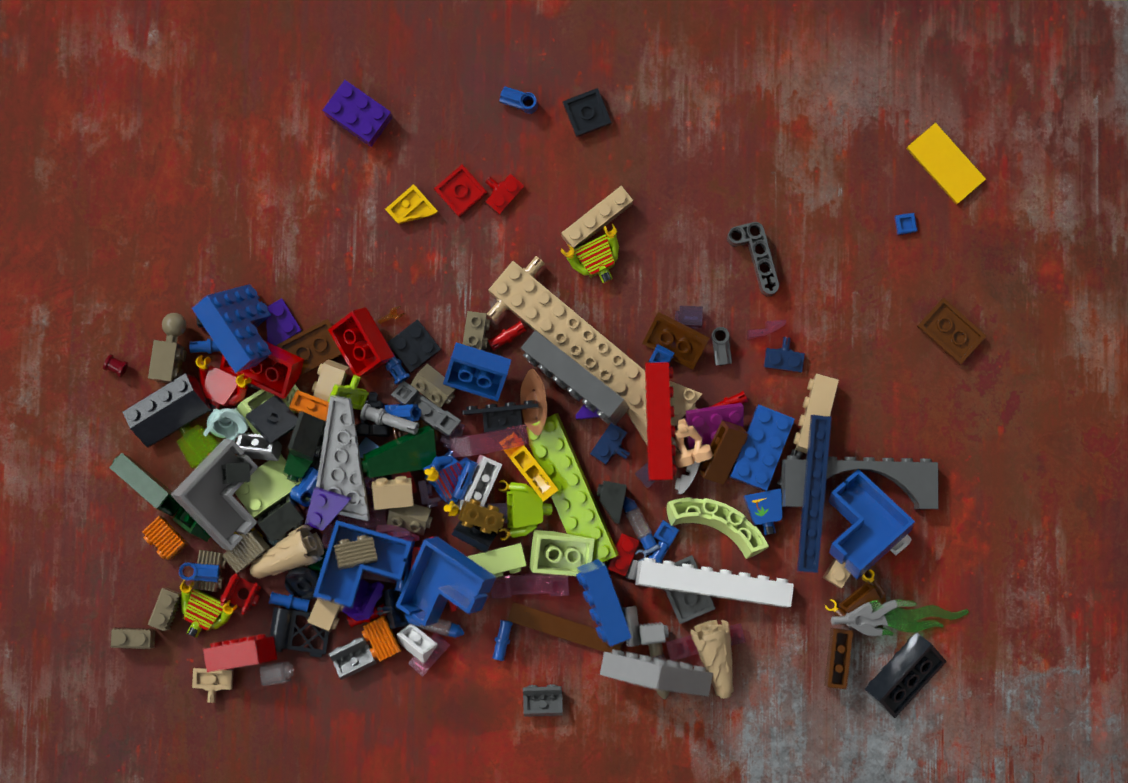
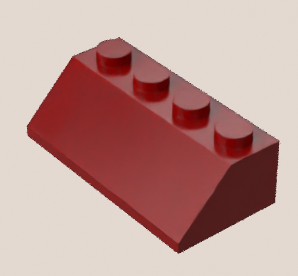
[220,340,304,399]

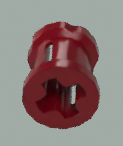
[103,354,128,378]

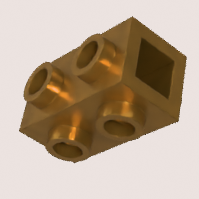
[458,498,504,534]

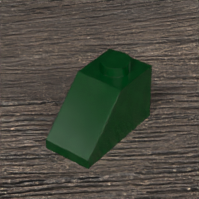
[173,506,211,542]

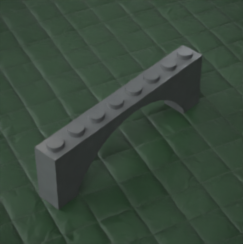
[781,456,938,509]

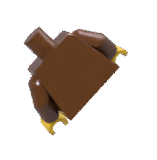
[825,569,886,629]

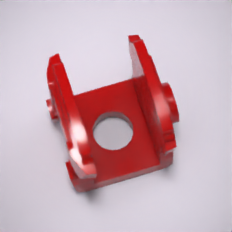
[220,573,262,615]

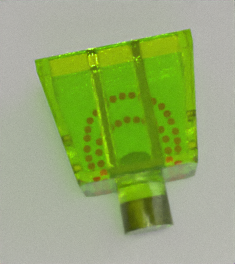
[177,424,221,469]

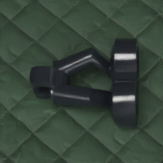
[355,392,390,437]

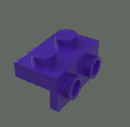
[342,579,384,621]

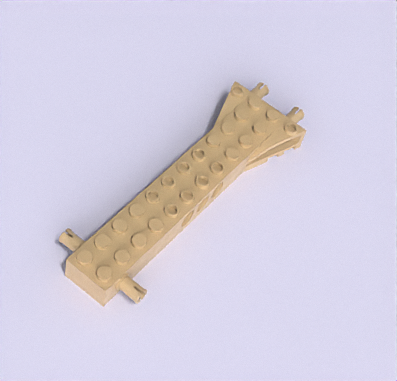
[486,256,702,454]

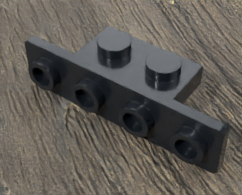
[462,400,540,433]

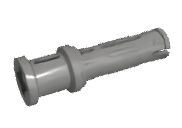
[360,403,419,435]

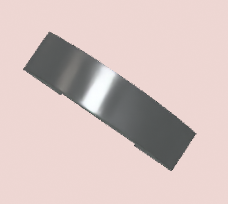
[391,380,461,437]

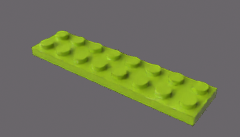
[523,413,618,562]

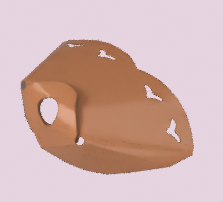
[520,368,547,435]

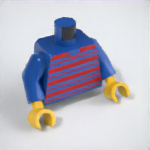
[423,455,469,516]

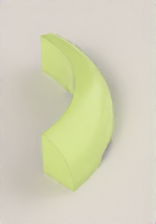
[667,498,769,559]

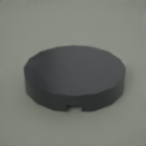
[284,567,319,600]

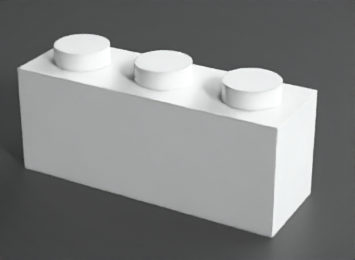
[457,455,502,510]

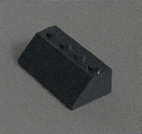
[123,373,211,448]
[864,632,947,718]

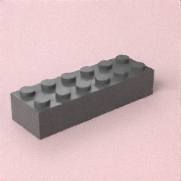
[521,330,630,425]

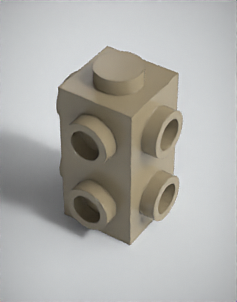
[463,311,491,350]
[411,364,457,408]
[387,504,433,535]

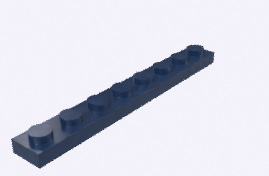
[797,415,831,573]

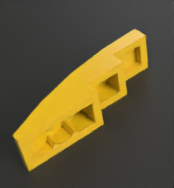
[498,431,559,502]

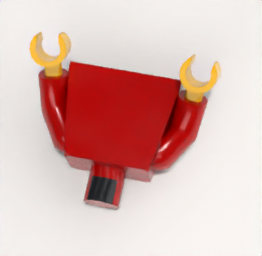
[196,355,251,412]

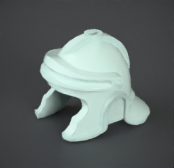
[203,408,248,442]

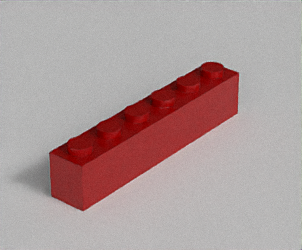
[645,362,676,481]

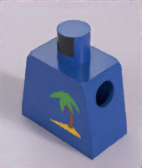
[743,489,782,535]

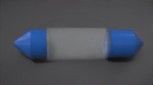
[623,497,657,550]
[405,614,464,638]

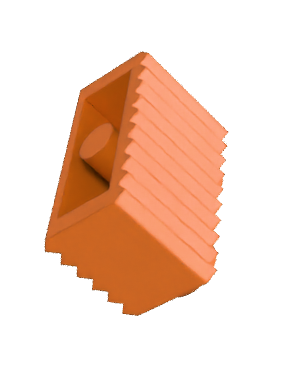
[142,516,188,560]
[362,616,402,662]

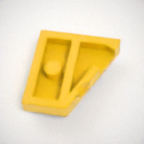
[385,184,438,224]

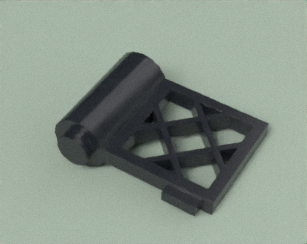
[269,608,329,657]

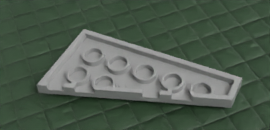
[316,395,370,521]

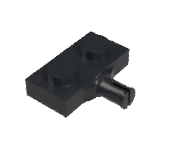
[377,588,409,629]

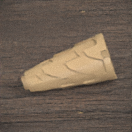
[250,525,324,579]
[691,620,734,698]

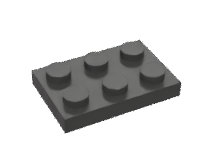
[665,555,715,624]

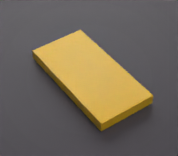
[906,123,986,205]

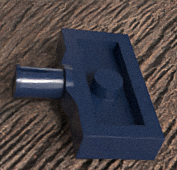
[763,337,805,372]
[590,423,630,465]

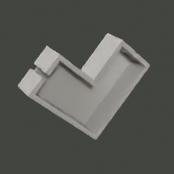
[171,439,258,551]
[600,649,713,696]

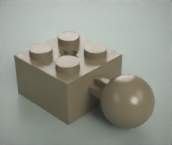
[148,313,187,383]

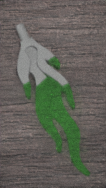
[831,599,969,636]

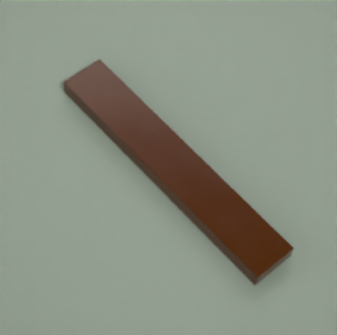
[507,602,622,653]

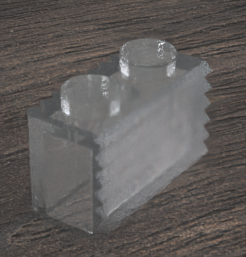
[260,661,294,686]

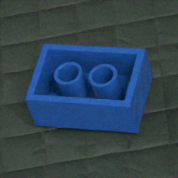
[443,342,511,401]

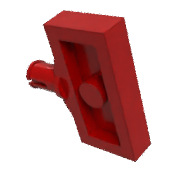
[485,173,524,215]
[607,533,640,576]

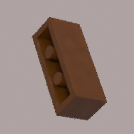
[698,420,748,485]
[824,628,853,690]

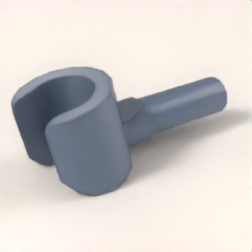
[635,544,660,561]

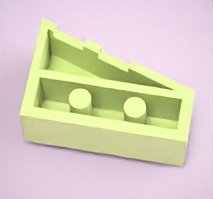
[467,543,526,577]

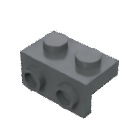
[329,637,376,680]
[523,684,563,717]

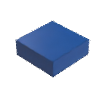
[894,213,917,235]
[649,344,674,363]
[653,520,679,547]

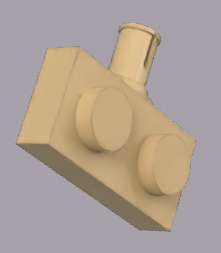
[192,668,233,703]

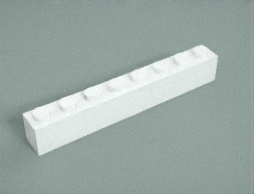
[635,558,794,608]

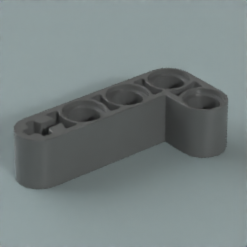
[727,222,779,296]

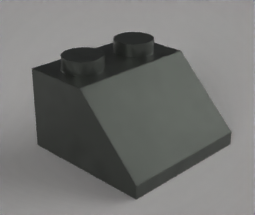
[288,411,326,461]
[597,481,627,524]
[258,494,304,542]

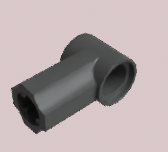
[711,327,732,366]

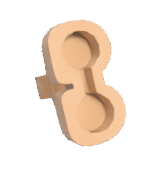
[675,419,713,468]

